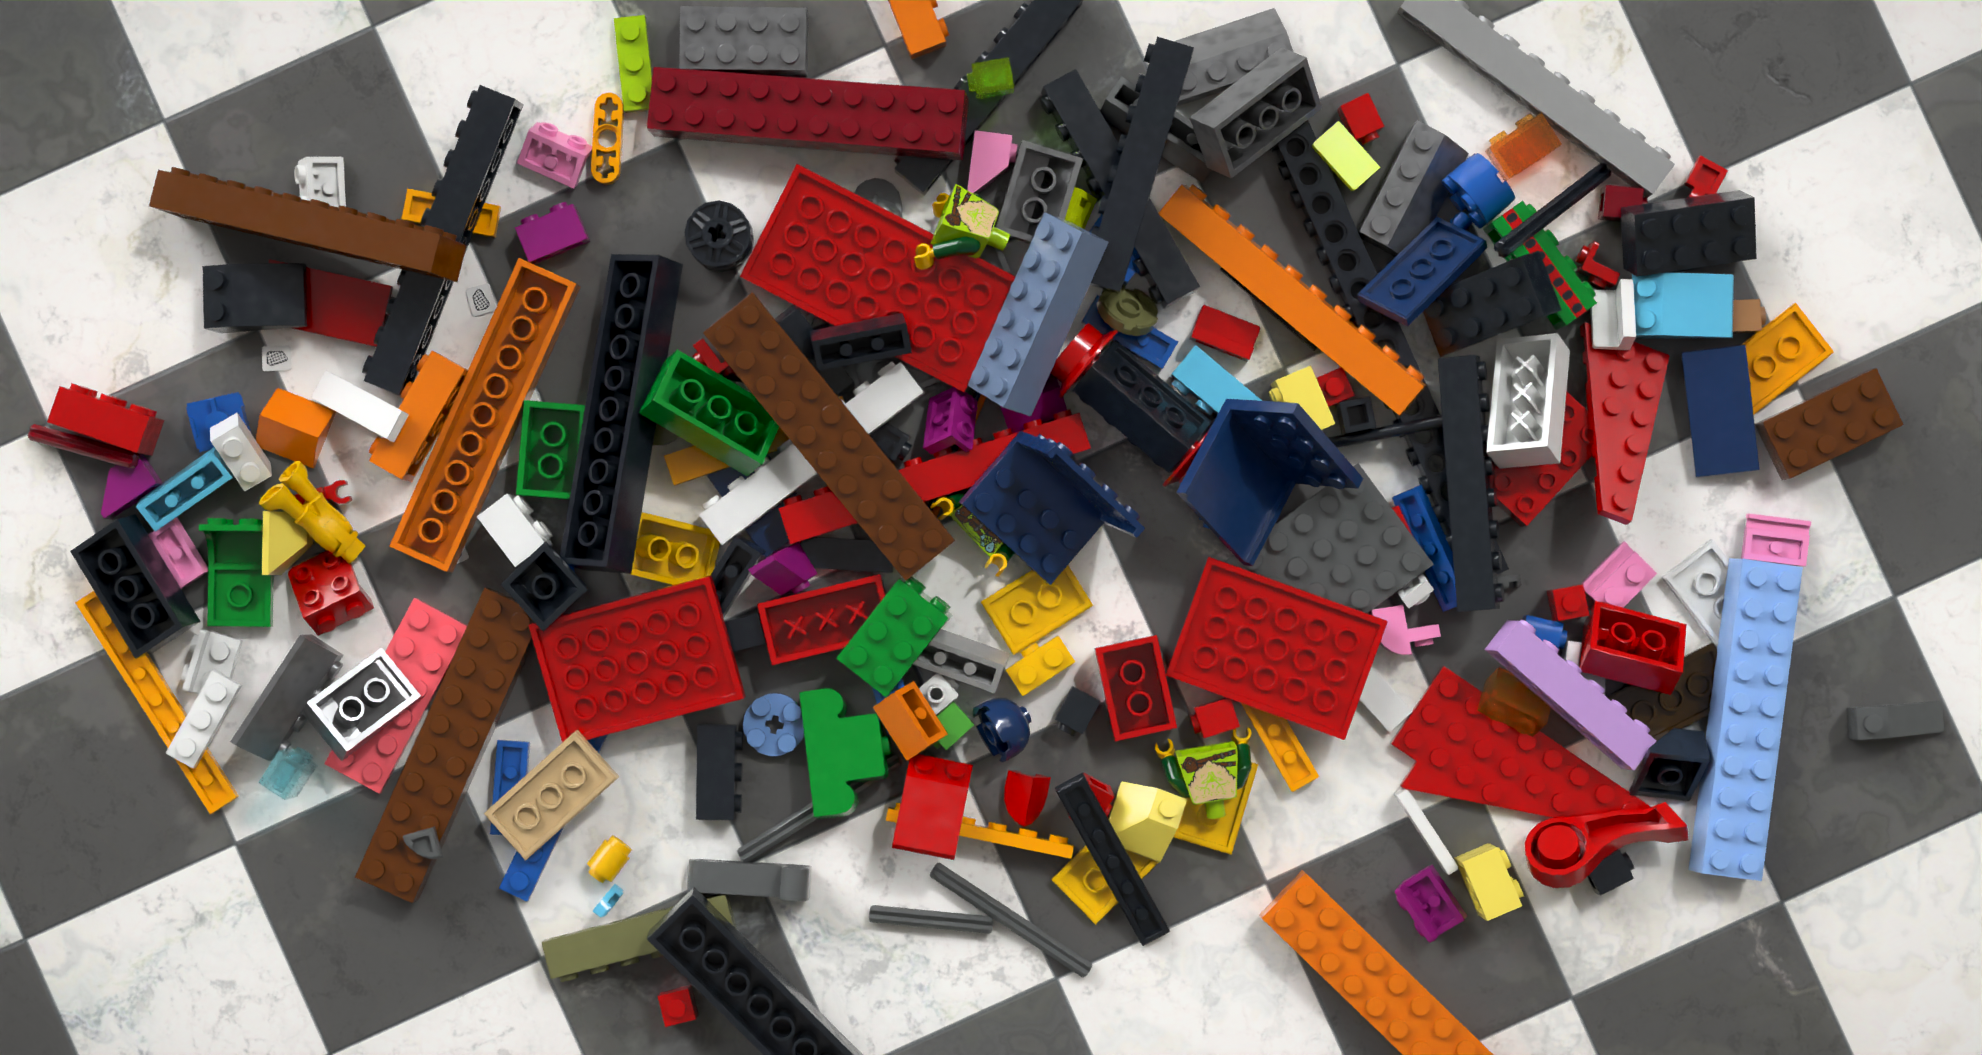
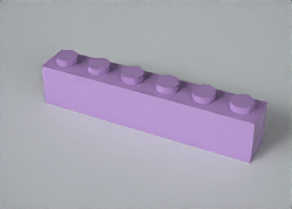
[1484,620,1656,770]

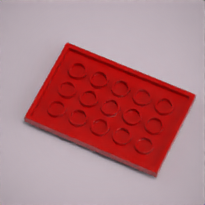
[1166,556,1388,740]
[528,575,746,742]

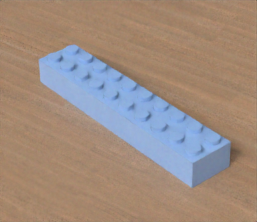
[1688,558,1803,881]

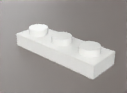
[166,670,242,768]

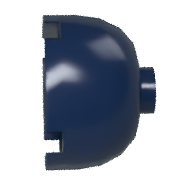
[972,698,1031,762]

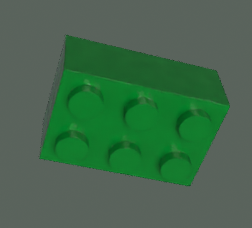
[516,400,585,500]

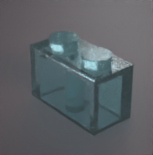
[258,747,318,800]

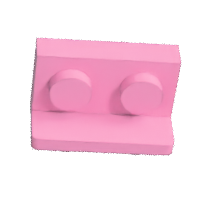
[517,122,592,189]

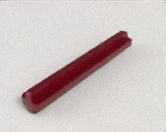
[28,424,140,469]

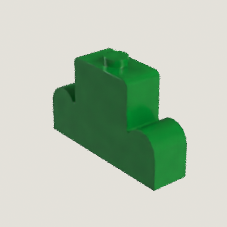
[799,688,891,820]

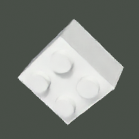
[477,494,553,567]

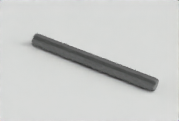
[737,752,902,863]
[930,863,1092,977]

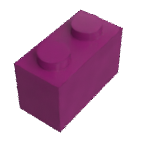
[515,202,591,265]

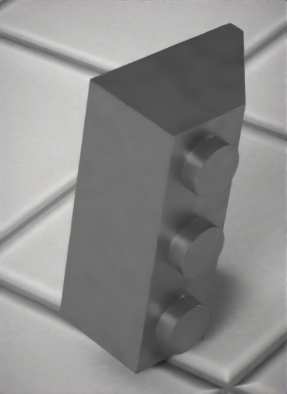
[996,140,1083,243]

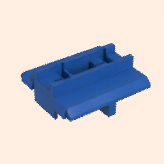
[186,392,252,452]

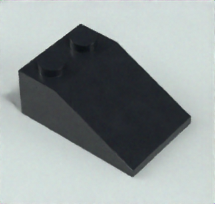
[202,263,308,334]

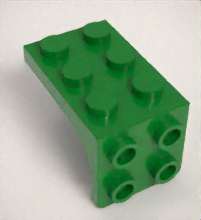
[199,518,274,627]
[836,576,953,697]

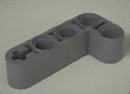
[687,859,811,901]

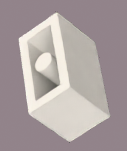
[210,413,272,492]

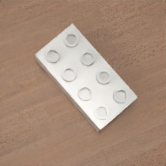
[1486,333,1570,469]

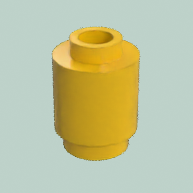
[587,835,632,883]

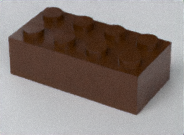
[1755,368,1904,480]

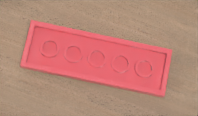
[324,598,467,794]

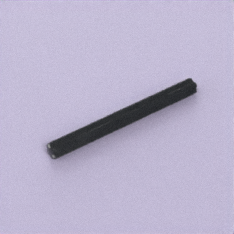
[1494,163,1611,258]

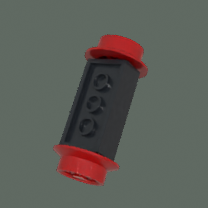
[1050,323,1212,487]

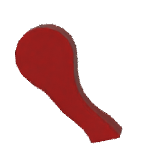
[1525,802,1688,888]

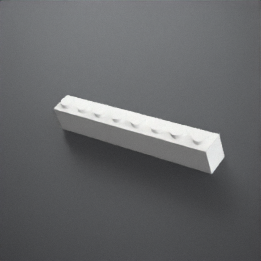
[699,361,925,545]

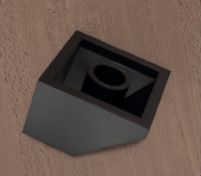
[501,541,589,631]
[1629,728,1710,801]

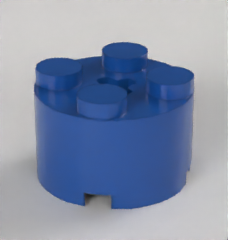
[1441,153,1515,229]

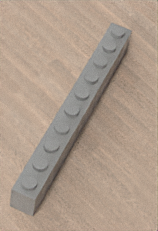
[1397,0,1675,198]

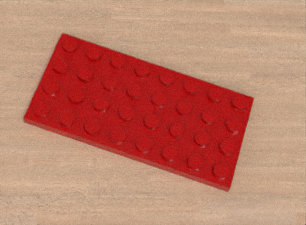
[740,164,1016,392]

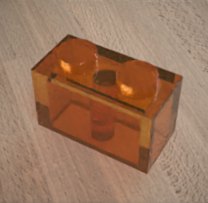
[1485,113,1562,181]
[1477,667,1551,737]

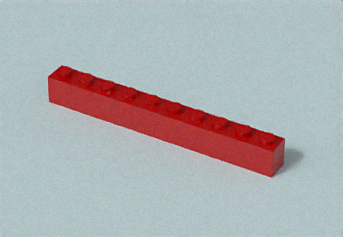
[779,409,1091,544]

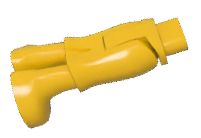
[259,461,365,564]

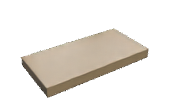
[483,730,619,861]

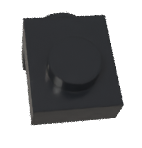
[870,422,912,464]

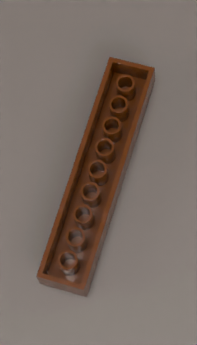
[149,167,467,282]
[703,292,955,581]
[355,588,535,903]

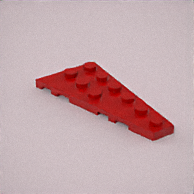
[1580,322,1670,525]

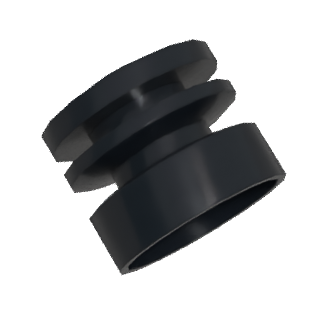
[684,200,755,272]

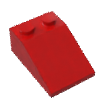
[892,754,973,860]

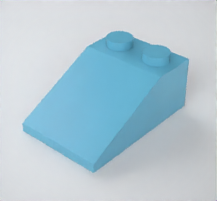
[1632,272,1734,339]

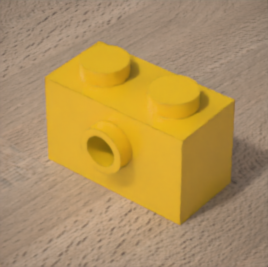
[1005,635,1075,696]

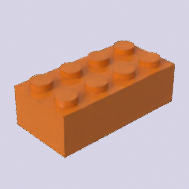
[369,351,468,482]

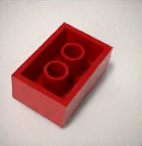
[47,383,165,456]
[1579,600,1687,695]
[1094,635,1177,741]

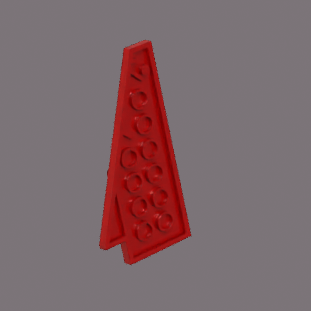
[1390,666,1651,818]

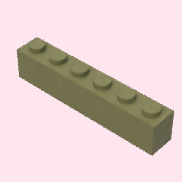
[541,894,737,982]

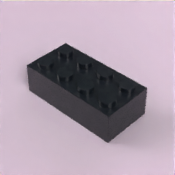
[1621,190,1757,277]
[1423,251,1562,357]
[70,514,201,659]

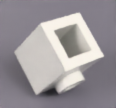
[919,673,960,715]

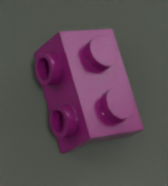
[1395,864,1467,943]

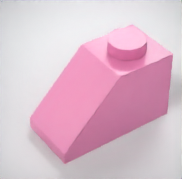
[967,130,1018,193]

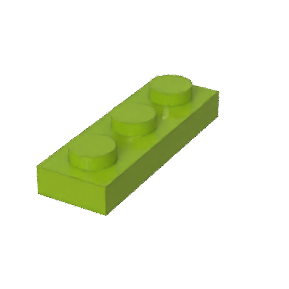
[614,15,652,113]

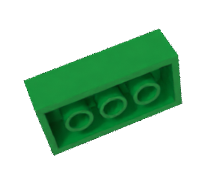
[639,349,779,476]

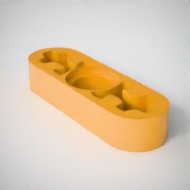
[591,93,624,185]

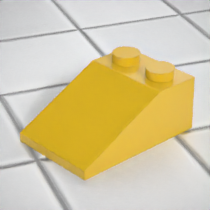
[631,512,720,585]

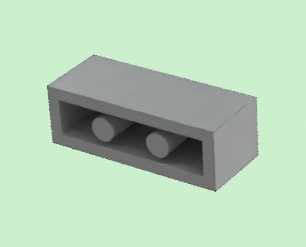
[913,629,1010,693]

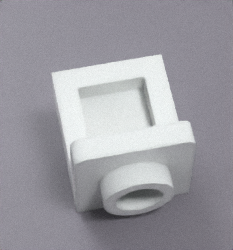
[1397,573,1434,608]

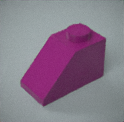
[101,453,163,520]
[748,542,817,595]

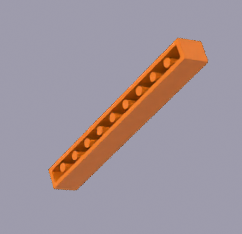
[1159,184,1427,416]

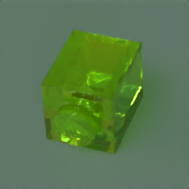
[966,57,1014,99]

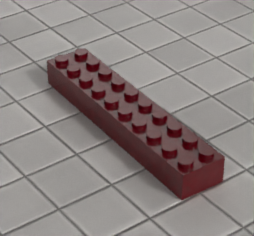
[647,67,969,161]

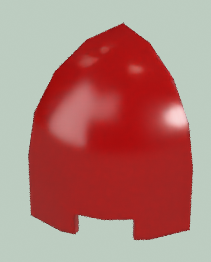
[1004,770,1051,827]

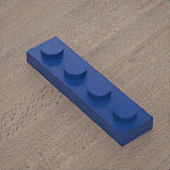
[1392,484,1457,612]

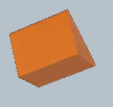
[256,388,336,469]

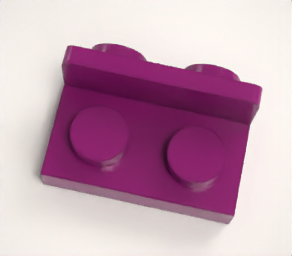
[923,387,977,454]

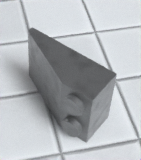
[302,648,421,761]

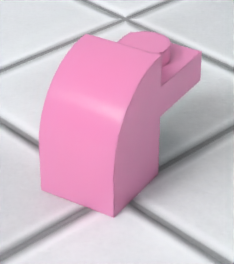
[1369,605,1441,655]

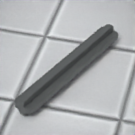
[869,905,993,934]

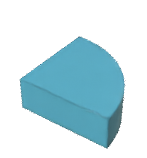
[593,884,624,918]

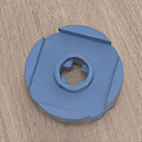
[743,693,804,756]

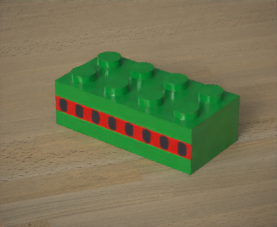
[1483,200,1597,330]

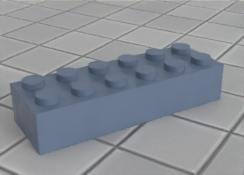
[967,212,1109,416]

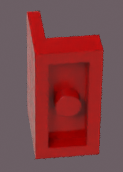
[1189,305,1260,362]

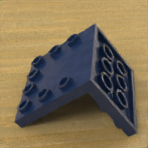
[1176,399,1364,566]
[959,431,1145,585]

